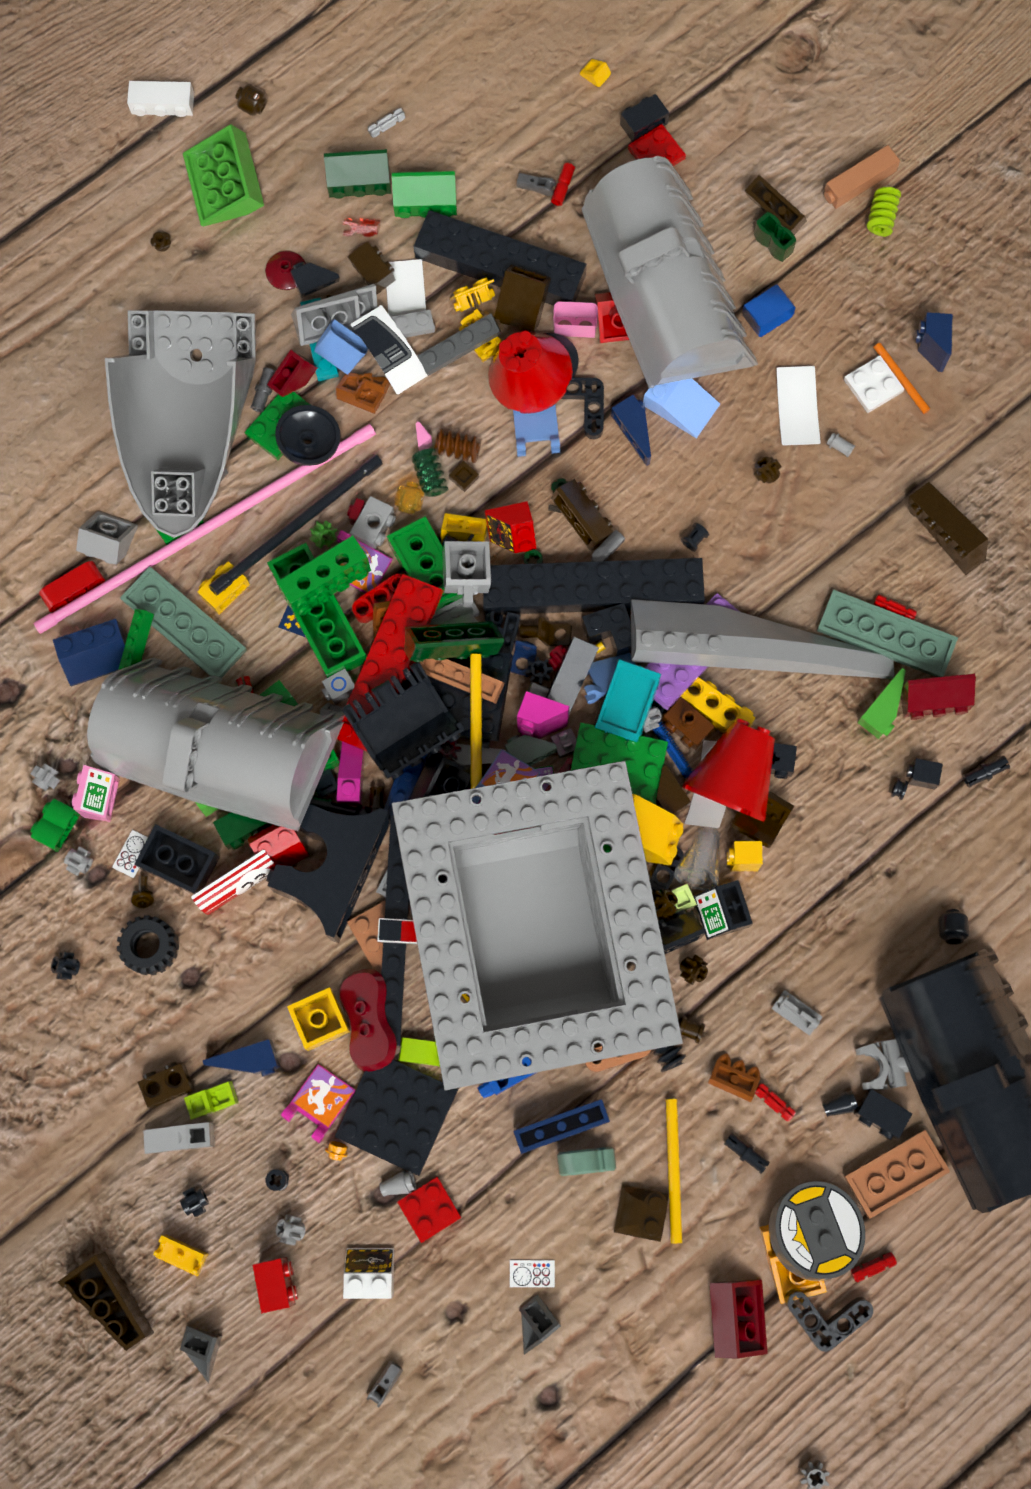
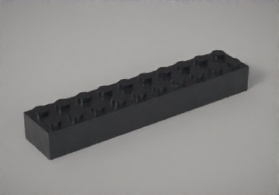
[483,558,705,615]

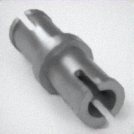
[250,368,275,413]

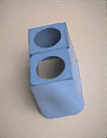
[314,319,368,375]

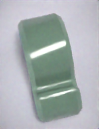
[557,1147,616,1176]

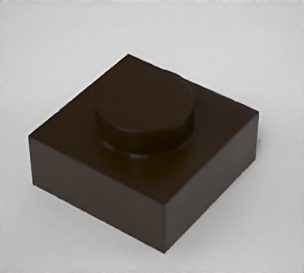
[449,461,479,492]

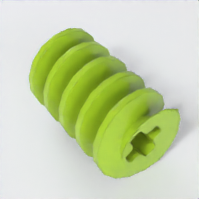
[867,187,901,237]

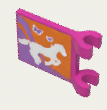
[337,530,393,594]
[281,1064,356,1144]

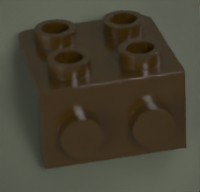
[731,791,794,848]

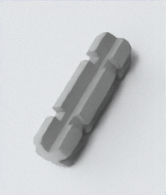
[367,108,405,138]

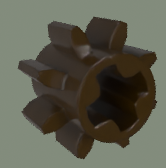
[754,457,782,484]
[652,889,678,918]
[680,954,708,985]

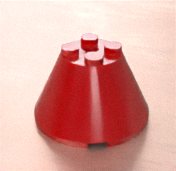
[488,331,573,414]

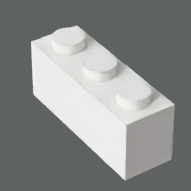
[127,81,194,117]

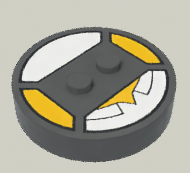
[769,1181,865,1281]

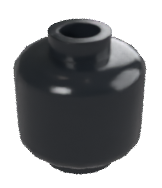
[938,909,969,945]

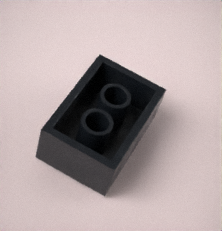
[134,824,220,895]

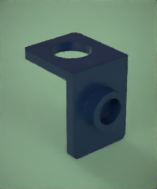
[511,640,537,677]

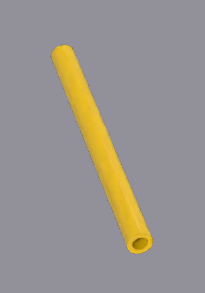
[470,654,482,789]
[666,1099,682,1244]

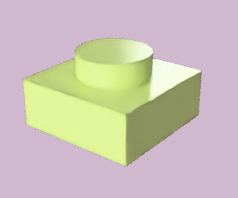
[672,884,697,913]

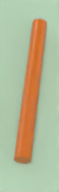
[873,343,930,414]

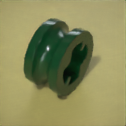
[523,550,543,564]

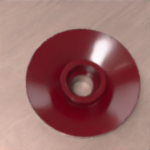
[265,251,306,290]

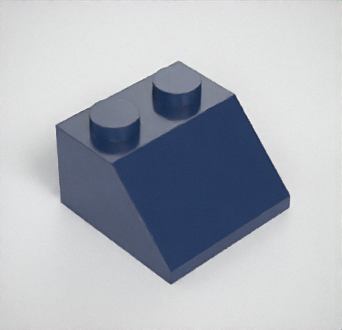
[915,312,953,372]

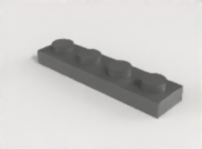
[418,313,502,376]

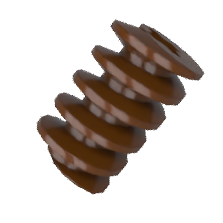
[434,428,481,463]

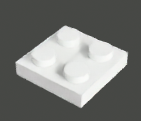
[844,356,904,413]

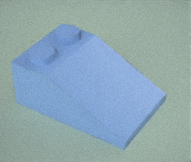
[643,378,720,439]

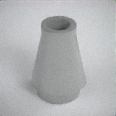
[379,1170,416,1196]

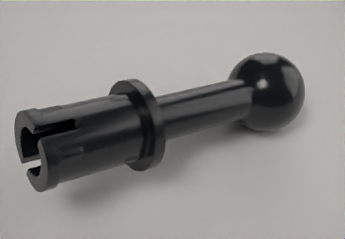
[310,796,369,816]

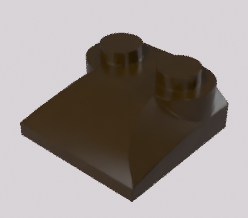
[614,1185,669,1242]

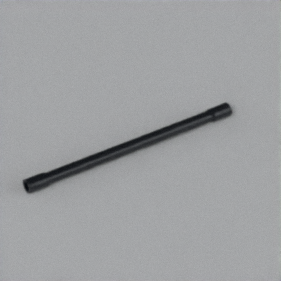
[208,454,383,596]

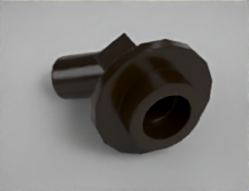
[131,876,154,908]

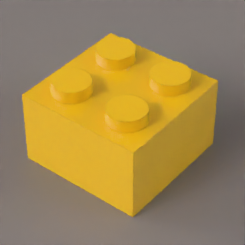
[287,987,350,1051]

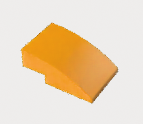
[759,1225,827,1304]

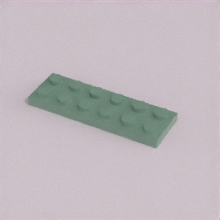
[120,566,247,678]
[817,590,958,677]

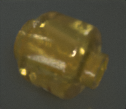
[394,481,424,515]

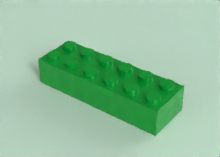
[267,543,367,678]

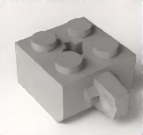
[442,541,491,607]

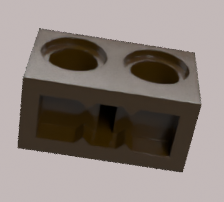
[138,1061,195,1109]

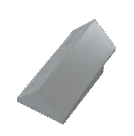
[291,284,378,346]

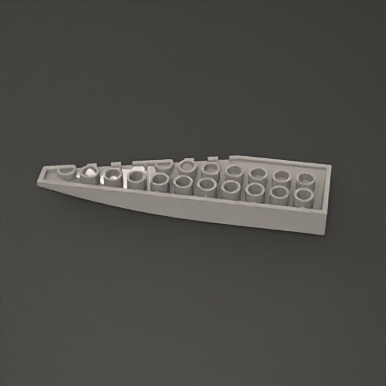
[631,600,894,679]

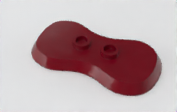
[340,969,397,1071]

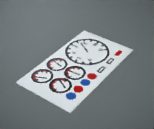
[112,830,148,878]
[510,1260,555,1287]

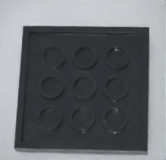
[428,652,513,742]
[335,1060,458,1176]

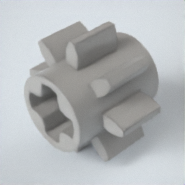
[644,706,661,732]
[31,763,60,791]
[64,846,93,876]
[276,1215,305,1246]
[799,1461,830,1489]

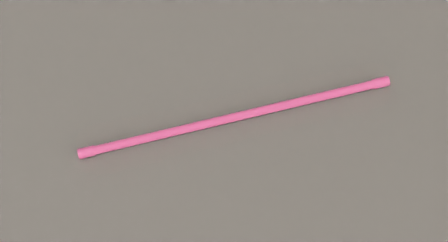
[33,424,376,634]

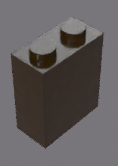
[494,264,551,332]

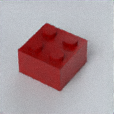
[252,1257,298,1314]

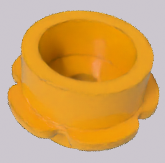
[325,1141,348,1160]

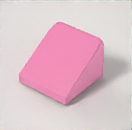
[416,422,433,454]

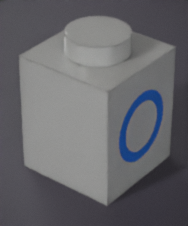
[321,669,355,705]

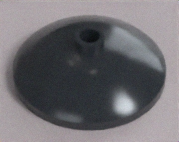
[275,405,340,466]

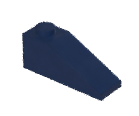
[611,395,651,466]
[202,1039,280,1077]

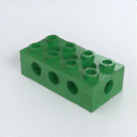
[387,516,462,612]
[276,535,371,617]

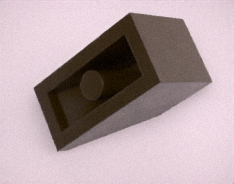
[656,765,691,816]

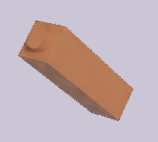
[824,145,900,209]

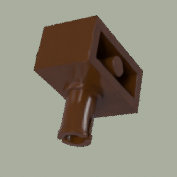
[662,697,715,751]

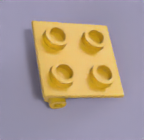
[450,278,495,312]

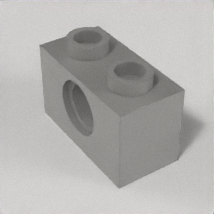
[350,496,396,550]

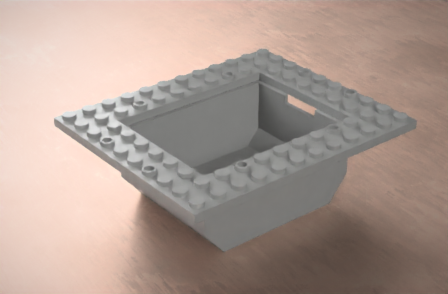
[392,761,683,1090]

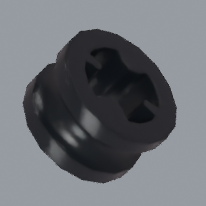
[891,778,909,800]

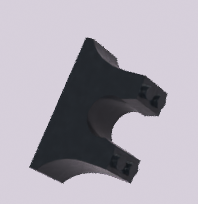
[266,804,391,944]

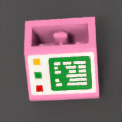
[72,765,120,822]

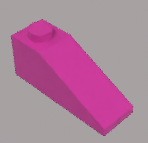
[337,742,364,806]

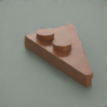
[347,901,386,974]

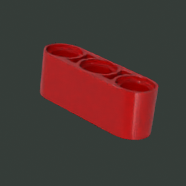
[39,561,105,613]
[352,574,402,623]

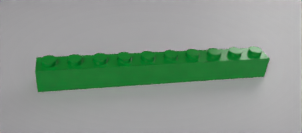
[118,609,154,670]

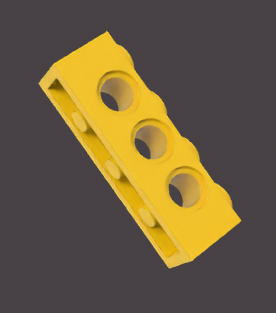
[677,677,756,734]

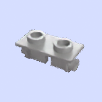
[772,990,822,1036]

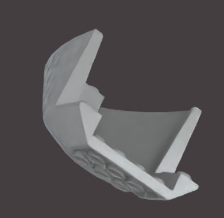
[105,310,256,538]

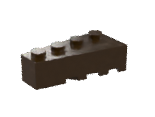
[908,482,989,575]
[57,1252,154,1351]

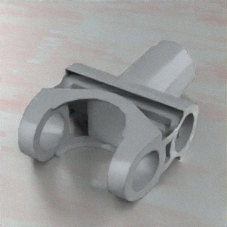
[855,1039,909,1090]

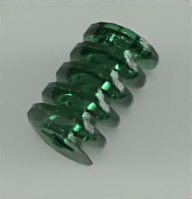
[411,448,449,497]

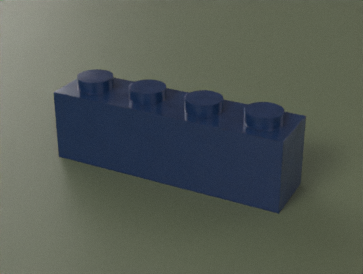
[513,1099,610,1154]

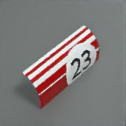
[192,850,276,915]

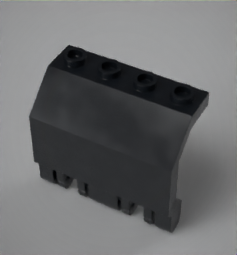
[341,662,465,780]

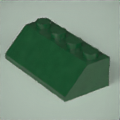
[405,621,504,662]

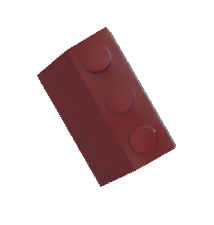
[900,673,976,720]
[710,1280,768,1359]

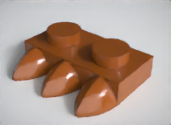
[708,1053,760,1102]

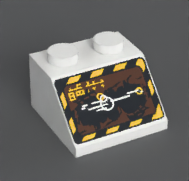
[343,1248,394,1299]

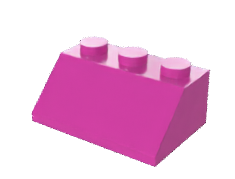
[517,691,569,739]

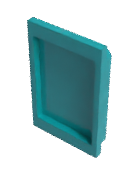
[595,660,662,742]

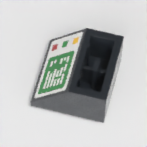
[693,880,753,940]

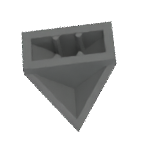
[519,1295,561,1355]
[180,1326,222,1384]

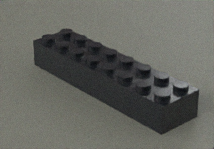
[413,210,587,306]

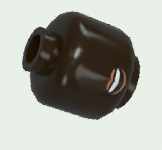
[235,84,267,116]

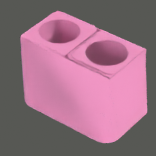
[553,302,598,338]

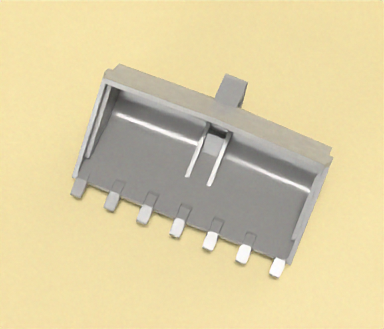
[582,156,758,388]
[87,658,345,831]

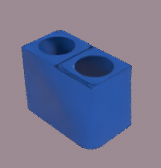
[743,285,796,337]

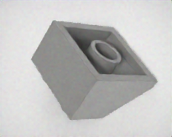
[76,511,138,565]

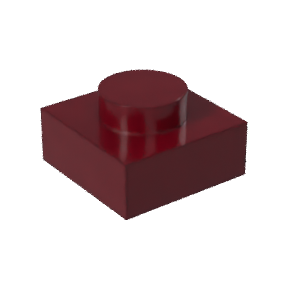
[347,498,366,526]

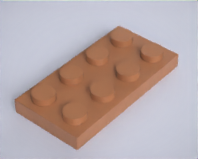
[844,1130,950,1219]

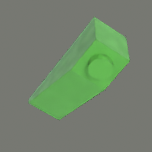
[858,668,906,739]

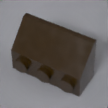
[551,479,613,550]

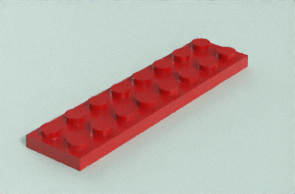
[337,574,444,752]

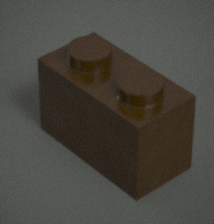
[347,241,396,294]

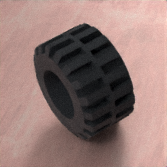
[117,915,179,975]

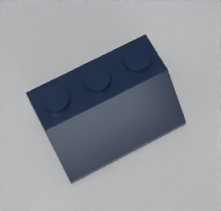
[53,619,126,687]

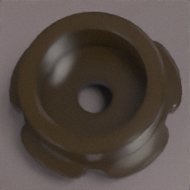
[150,231,171,252]

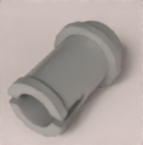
[826,433,856,457]

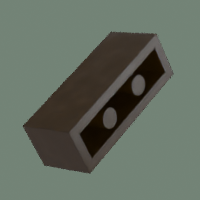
[745,175,807,235]

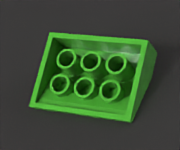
[183,124,264,227]

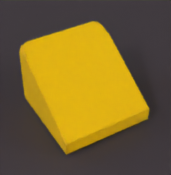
[580,59,611,87]

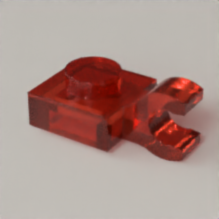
[343,218,380,237]

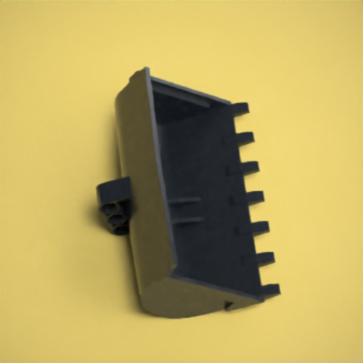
[879,949,1031,1213]

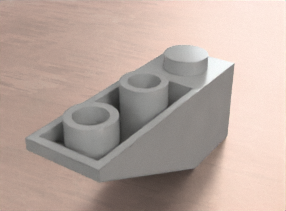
[143,1122,215,1154]

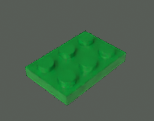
[244,392,311,460]

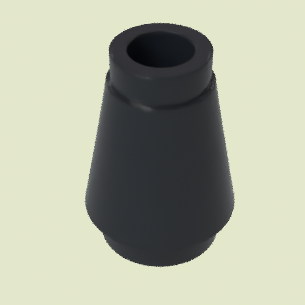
[822,1090,859,1117]

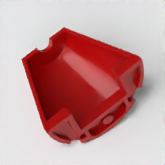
[682,718,775,822]

